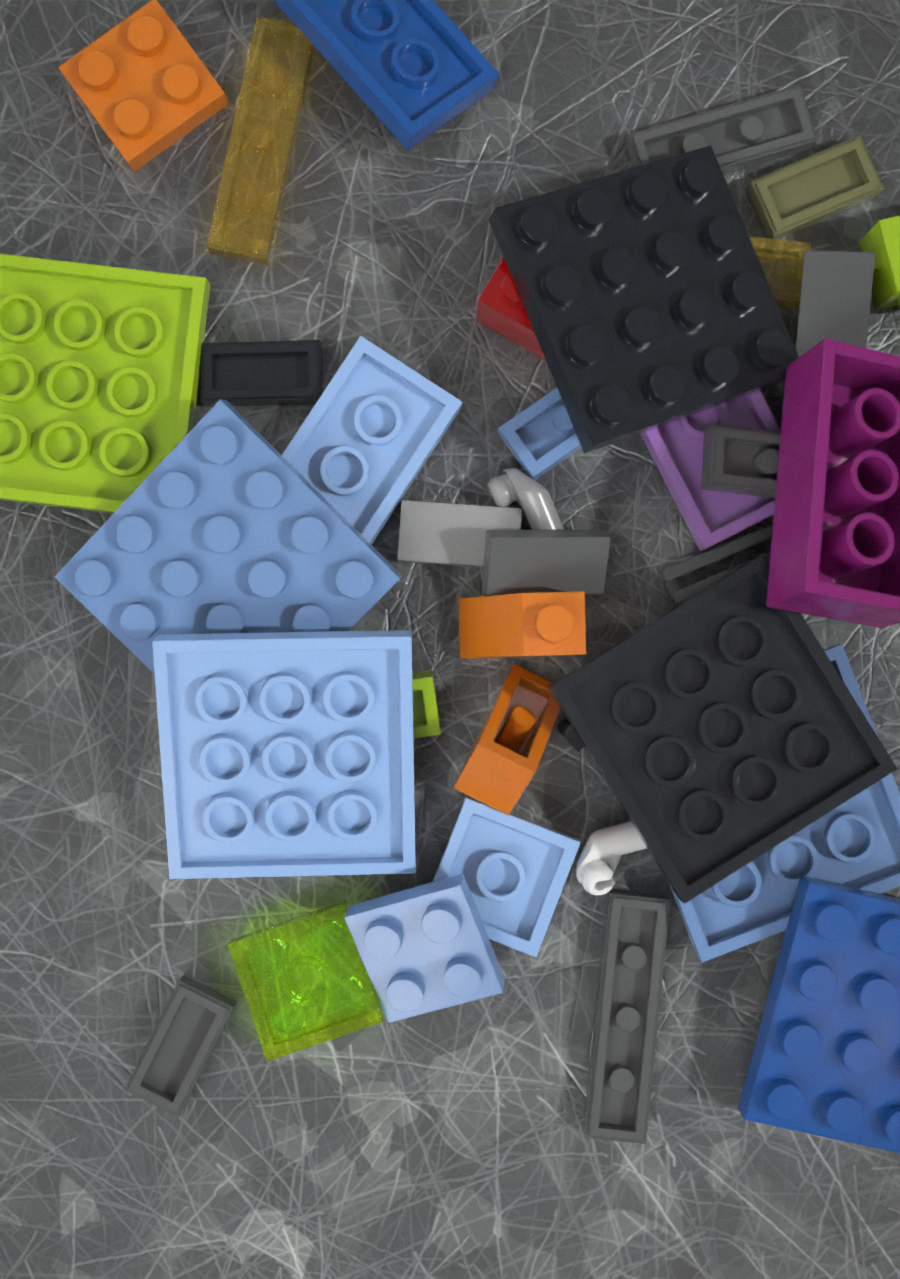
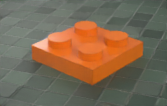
[58,0,229,172]

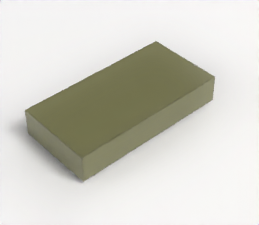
[746,135,884,243]

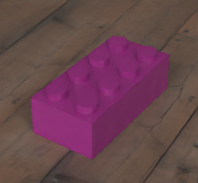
[766,338,900,628]

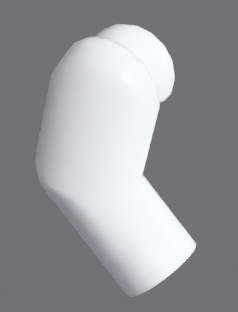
[576,821,647,896]

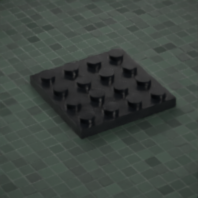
[488,145,799,454]
[548,554,897,904]

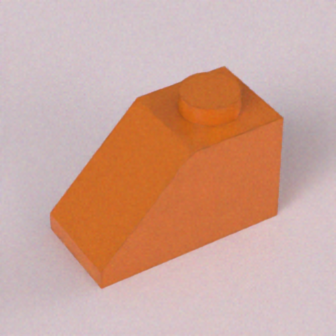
[458,591,586,658]
[454,664,560,816]

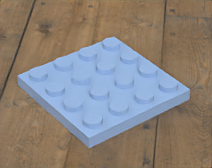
[152,630,416,879]

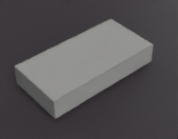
[397,500,522,568]

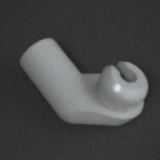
[487,468,564,530]

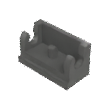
[795,250,875,357]

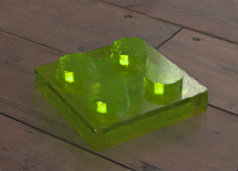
[228,900,385,1062]

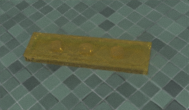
[207,16,315,266]

